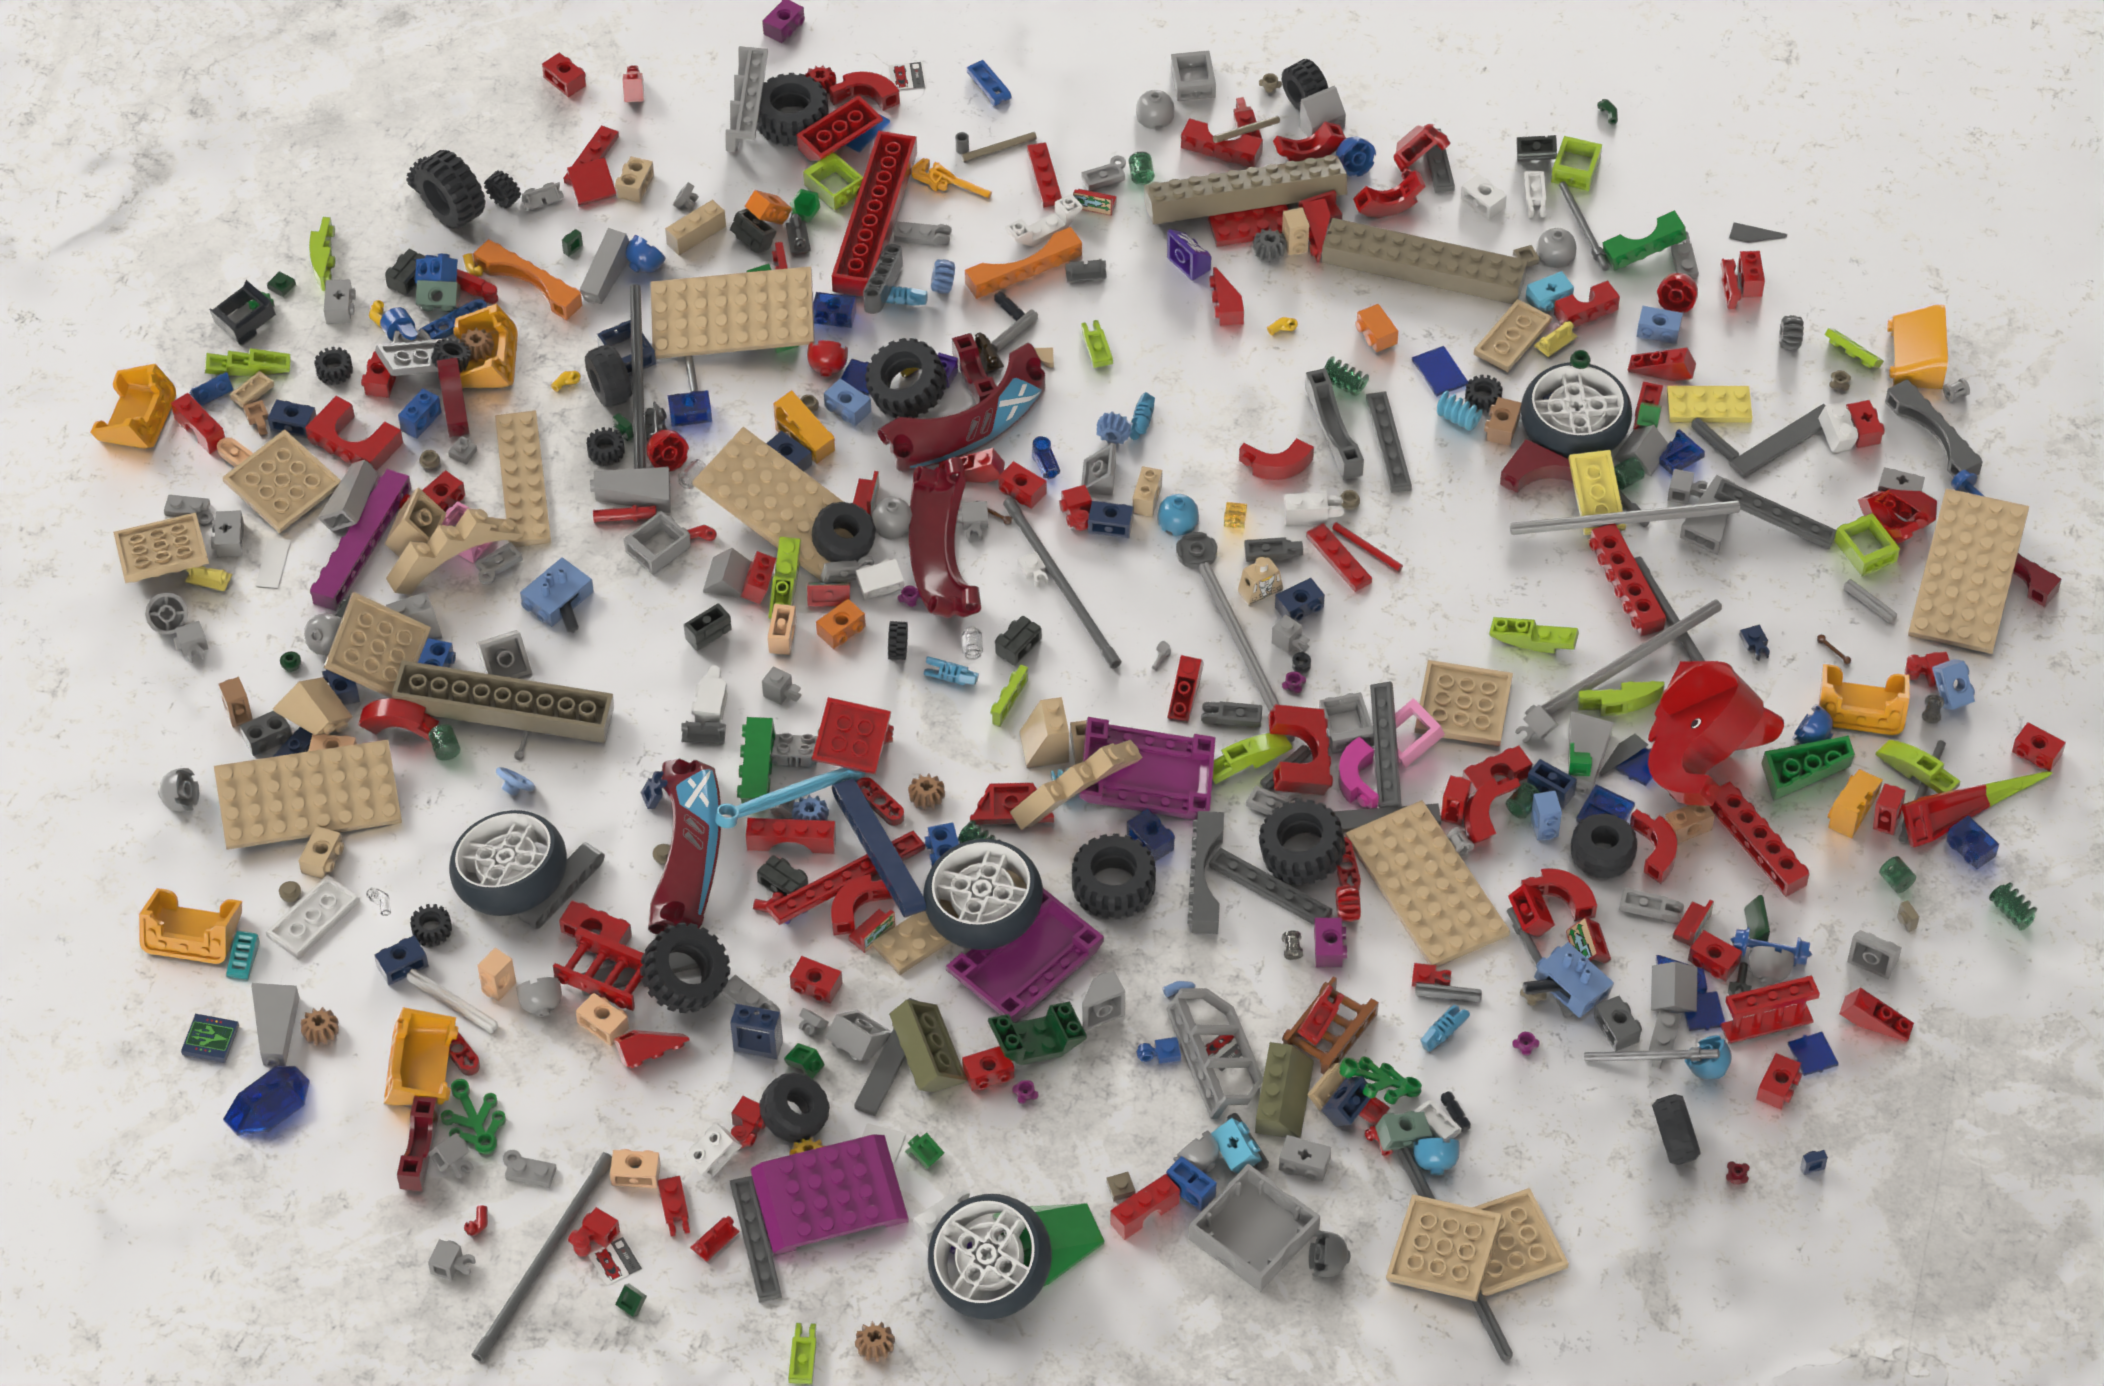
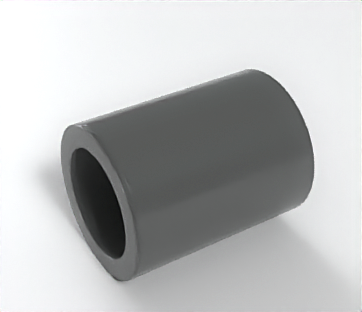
[955,132,969,154]

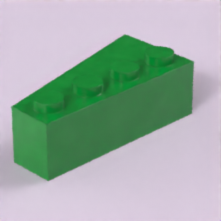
[737,717,776,803]

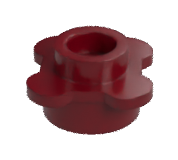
[1726,1161,1750,1185]

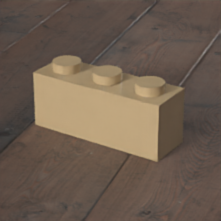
[665,199,726,255]

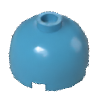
[1157,493,1199,536]
[1685,1035,1732,1080]
[1413,1138,1460,1175]

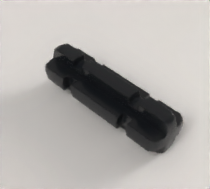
[994,291,1025,321]
[1441,1091,1471,1132]

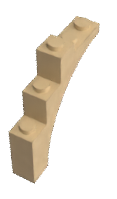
[386,508,521,594]
[1010,740,1143,830]

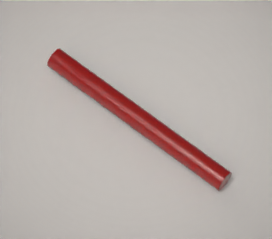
[1332,522,1403,572]

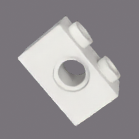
[1461,173,1507,220]

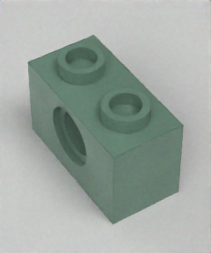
[416,280,460,312]
[1375,1111,1432,1151]

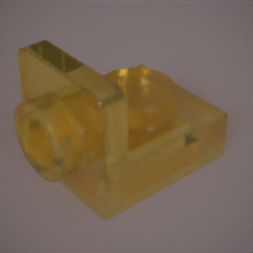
[1224,502,1247,529]

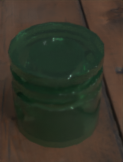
[1128,151,1155,185]
[1614,457,1645,490]
[428,724,461,761]
[1506,782,1540,819]
[1879,856,1916,893]

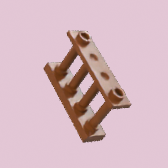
[1282,976,1379,1075]

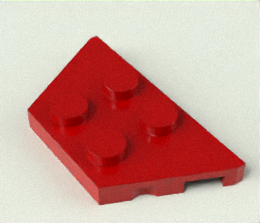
[970,783,1054,825]

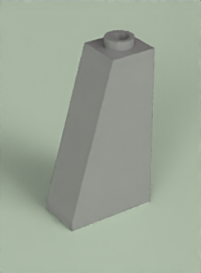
[579,228,629,304]
[318,460,379,531]
[590,467,671,513]
[1680,475,1735,555]
[1569,711,1613,795]
[251,983,300,1067]

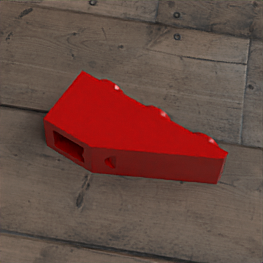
[1301,198,1331,263]
[1209,267,1244,326]
[1627,347,1696,381]
[939,448,1005,483]
[1875,489,1937,529]
[1167,655,1204,722]
[1839,987,1914,1042]
[613,1030,690,1068]

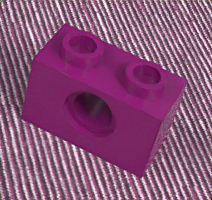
[762,0,805,43]
[1314,918,1347,967]

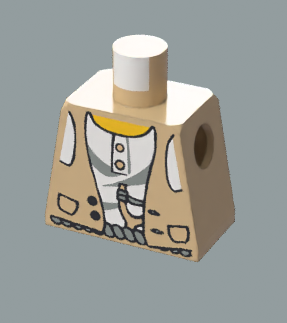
[1238,557,1283,605]

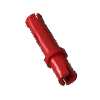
[593,505,657,523]

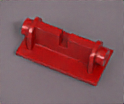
[690,1216,740,1262]

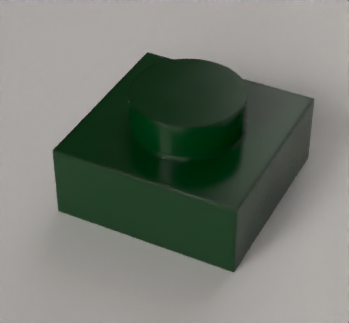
[562,229,583,257]
[267,271,296,297]
[613,413,634,441]
[615,1284,647,1317]

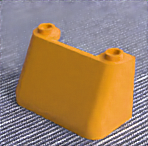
[453,304,518,388]
[1887,304,1948,389]
[90,363,176,449]
[1819,664,1910,735]
[139,888,242,964]
[384,1007,459,1106]

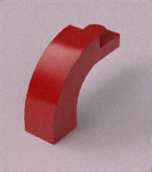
[829,71,900,111]
[1273,121,1346,162]
[1353,170,1426,218]
[1239,438,1314,480]
[1857,491,1920,544]
[358,698,439,741]
[1464,777,1521,844]
[1630,809,1677,884]
[1521,868,1597,921]
[831,874,893,936]

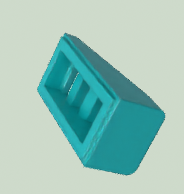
[226,931,260,980]

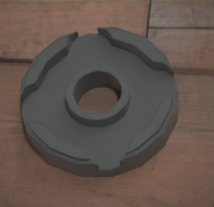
[1176,532,1218,569]

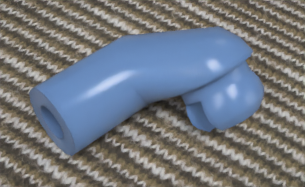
[1162,981,1196,998]

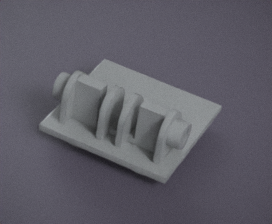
[772,733,818,767]

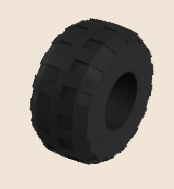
[584,344,632,407]
[811,502,876,562]
[1571,814,1637,878]
[759,1072,830,1143]
[1652,1094,1701,1165]

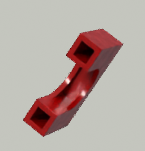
[305,396,403,471]
[1268,704,1333,795]

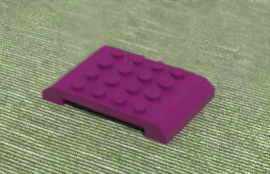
[1079,717,1216,820]
[946,888,1104,1022]
[750,1134,909,1256]

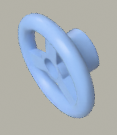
[496,767,535,796]

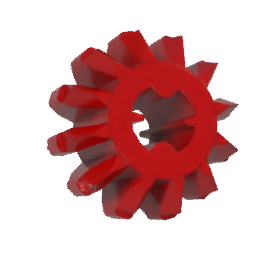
[805,65,837,94]
[1335,885,1361,922]

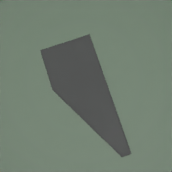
[1729,222,1787,242]
[1599,734,1649,776]

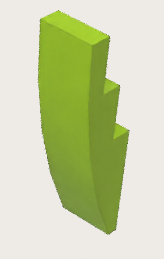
[204,348,291,376]

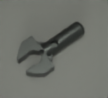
[1728,962,1752,995]

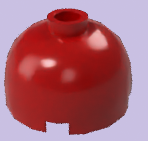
[1657,273,1698,313]
[807,340,848,377]
[647,430,689,472]

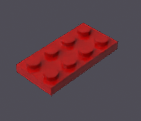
[1208,204,1288,247]

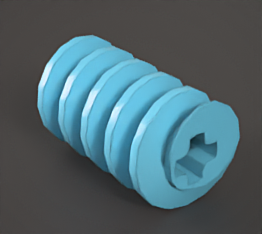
[1437,390,1483,431]

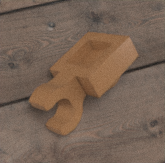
[243,400,268,436]

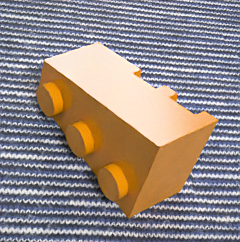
[773,390,835,464]
[1827,769,1883,838]

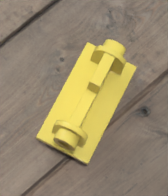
[1534,321,1577,358]
[185,566,232,591]

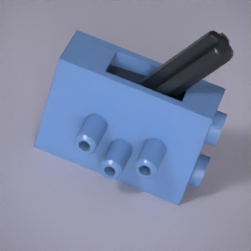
[520,557,594,633]
[1523,942,1614,1018]

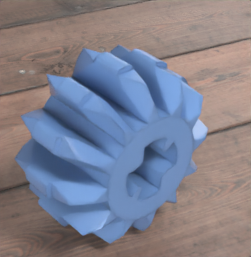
[930,259,955,294]
[1096,411,1131,445]
[792,794,829,821]

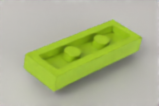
[1824,328,1884,368]
[990,664,1028,727]

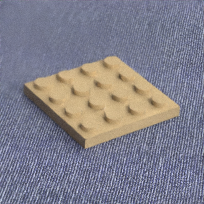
[223,430,341,533]
[113,513,209,583]
[323,592,431,698]
[1414,660,1513,746]
[1472,1188,1569,1297]
[1386,1194,1502,1301]

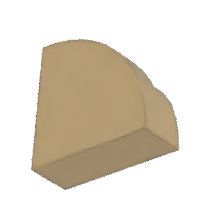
[1035,347,1054,368]

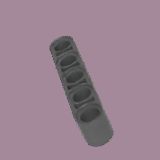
[863,244,903,314]
[518,842,605,929]

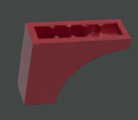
[437,358,470,438]
[1500,439,1573,493]

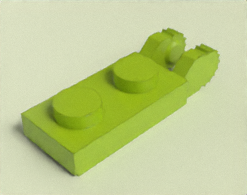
[1081,320,1113,368]
[788,1323,817,1384]

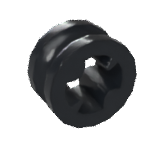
[1292,652,1311,674]

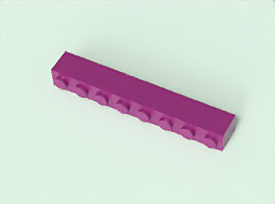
[310,469,412,611]

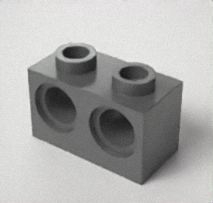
[239,710,292,756]

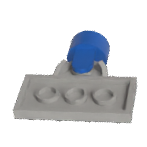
[375,307,449,376]

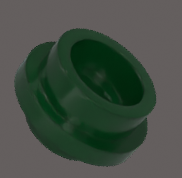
[1570,350,1591,369]
[280,651,301,672]

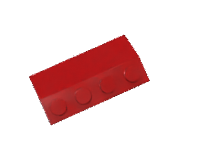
[797,95,883,161]

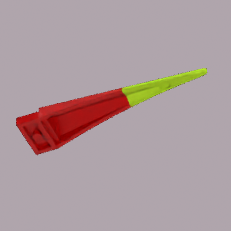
[1901,771,2052,848]

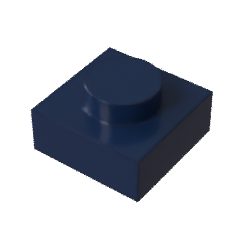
[1800,1150,1828,1175]

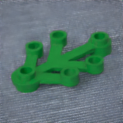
[1339,1056,1422,1105]
[441,1079,506,1154]

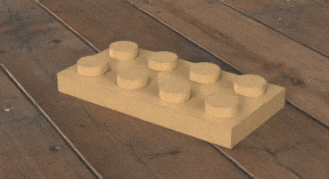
[1473,299,1552,372]

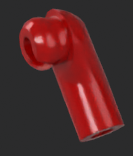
[688,525,717,541]
[753,892,784,913]
[1364,1126,1393,1156]
[464,1205,488,1236]

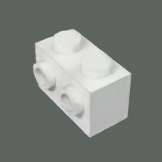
[1818,402,1858,453]
[856,559,904,601]
[685,1123,742,1179]

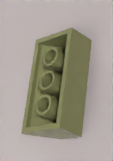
[889,999,968,1093]
[1255,1042,1314,1139]

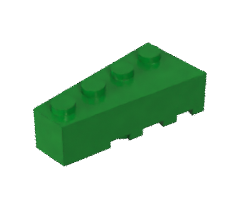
[1761,735,1855,801]

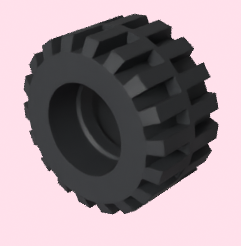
[1281,59,1329,111]

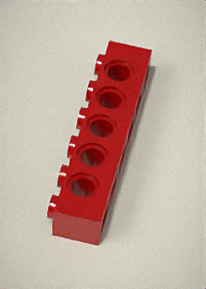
[1589,523,1666,637]
[1709,781,1810,897]

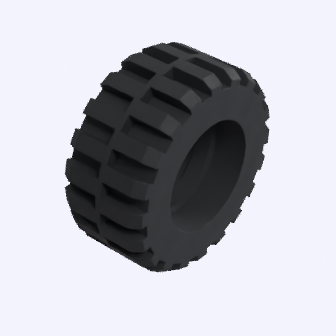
[757,73,829,146]
[414,150,486,229]
[865,338,947,418]
[1259,799,1345,885]
[1072,833,1156,920]
[640,923,731,1013]

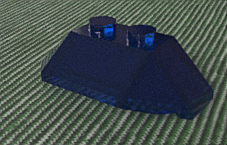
[223,1066,310,1136]

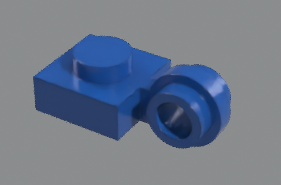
[1136,1037,1181,1064]

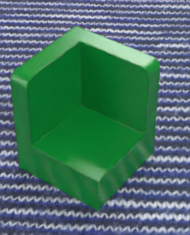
[790,189,821,223]
[1637,402,1662,428]
[1568,742,1592,776]

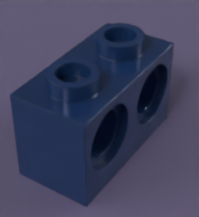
[322,662,360,706]

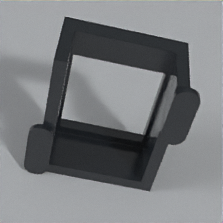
[209,280,276,345]

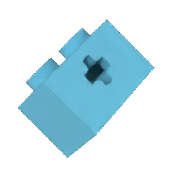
[1526,271,1574,312]
[1211,1118,1262,1174]

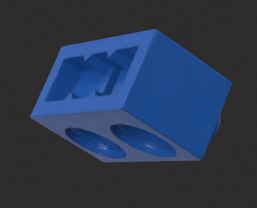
[415,253,458,283]
[398,388,442,439]
[418,638,456,668]
[924,822,959,867]
[1166,1156,1217,1211]

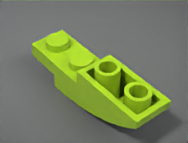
[309,217,336,291]
[768,537,801,619]
[1489,617,1579,654]
[1577,681,1665,717]
[1212,733,1293,785]
[1875,740,1961,793]

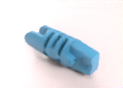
[886,286,928,306]
[1130,392,1155,440]
[924,656,979,685]
[1420,1005,1470,1052]

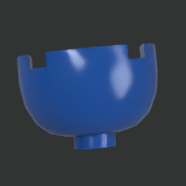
[1336,136,1376,177]
[625,235,666,273]
[1792,704,1833,745]

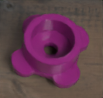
[897,585,921,607]
[1282,672,1306,693]
[1512,1031,1540,1056]
[1012,1080,1039,1104]

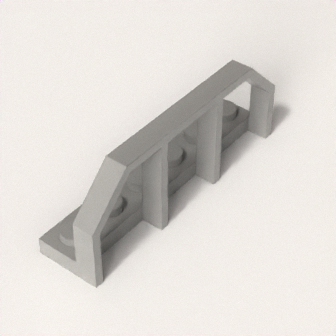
[726,46,768,152]
[1166,988,1263,1119]

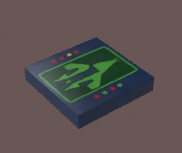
[181,1013,239,1063]

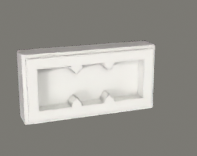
[1415,1099,1462,1143]

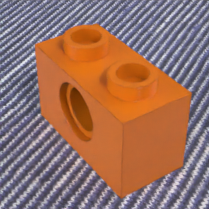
[745,190,792,225]
[816,599,866,649]

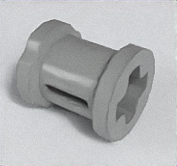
[1943,378,1970,402]
[1447,827,1474,856]

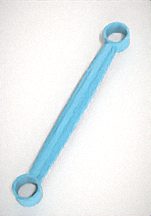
[715,768,866,828]

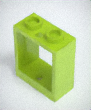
[1551,136,1602,191]
[803,152,863,211]
[1834,513,1900,577]

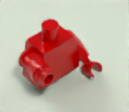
[1393,124,1451,179]

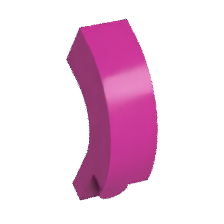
[1338,737,1379,809]

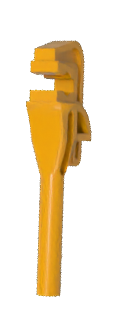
[911,158,992,199]

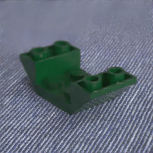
[988,1001,1087,1066]

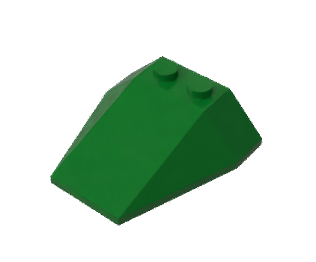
[992,1203,1105,1287]

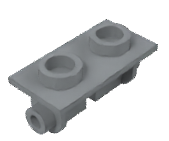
[521,182,564,211]

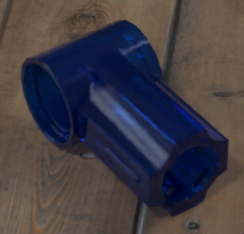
[1032,436,1060,480]

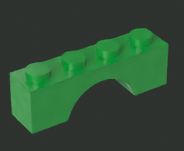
[1602,210,1687,271]

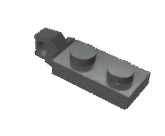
[1244,537,1303,562]

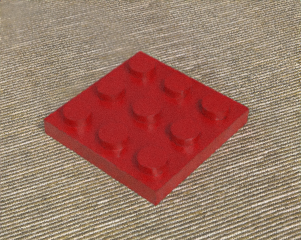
[812,697,892,775]

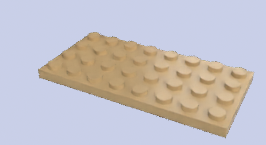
[651,266,815,359]
[692,427,853,581]
[1908,488,2029,654]
[214,740,402,850]
[1345,800,1510,968]

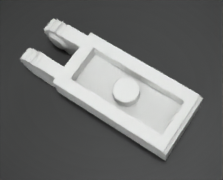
[1524,171,1546,217]

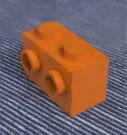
[1355,304,1398,353]

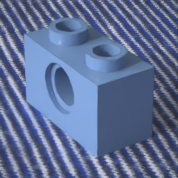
[1636,306,1683,344]
[824,379,871,426]
[1932,659,1975,710]
[1531,791,1562,840]

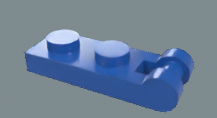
[967,60,1012,106]

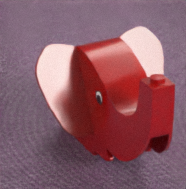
[1648,661,1784,806]

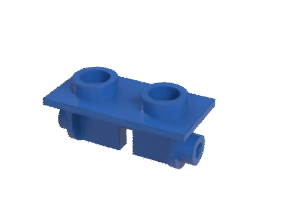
[189,372,234,406]

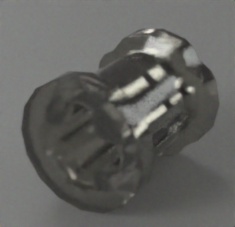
[1922,695,1944,723]
[1281,930,1303,960]

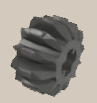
[1253,228,1287,262]
[1779,315,1804,350]

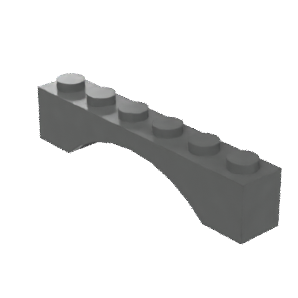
[1305,368,1364,480]
[1885,379,1983,477]
[1187,811,1224,934]

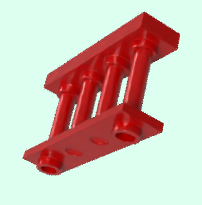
[553,927,644,1011]
[1720,975,1820,1044]

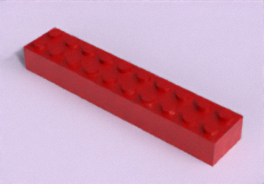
[831,131,917,297]

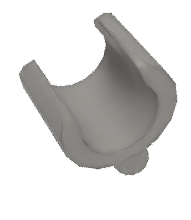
[1152,641,1171,670]

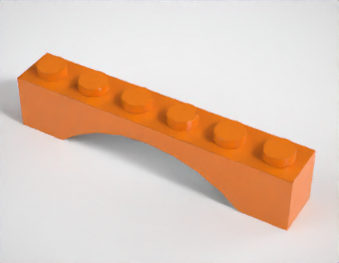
[965,227,1082,299]
[473,239,583,320]

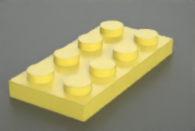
[1666,386,1752,423]
[1568,450,1626,535]

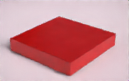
[567,158,617,206]

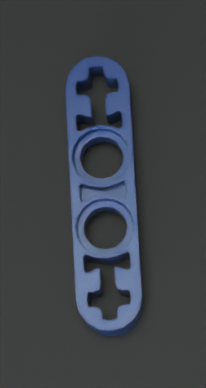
[418,299,487,340]

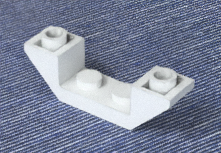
[1005,194,1083,247]

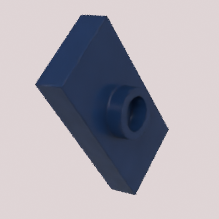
[273,727,313,757]

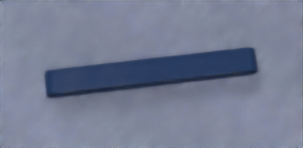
[832,778,926,918]

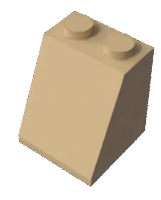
[385,488,447,557]
[273,677,353,735]
[1020,697,1069,768]

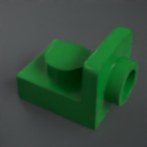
[784,1043,825,1079]
[905,1132,945,1169]

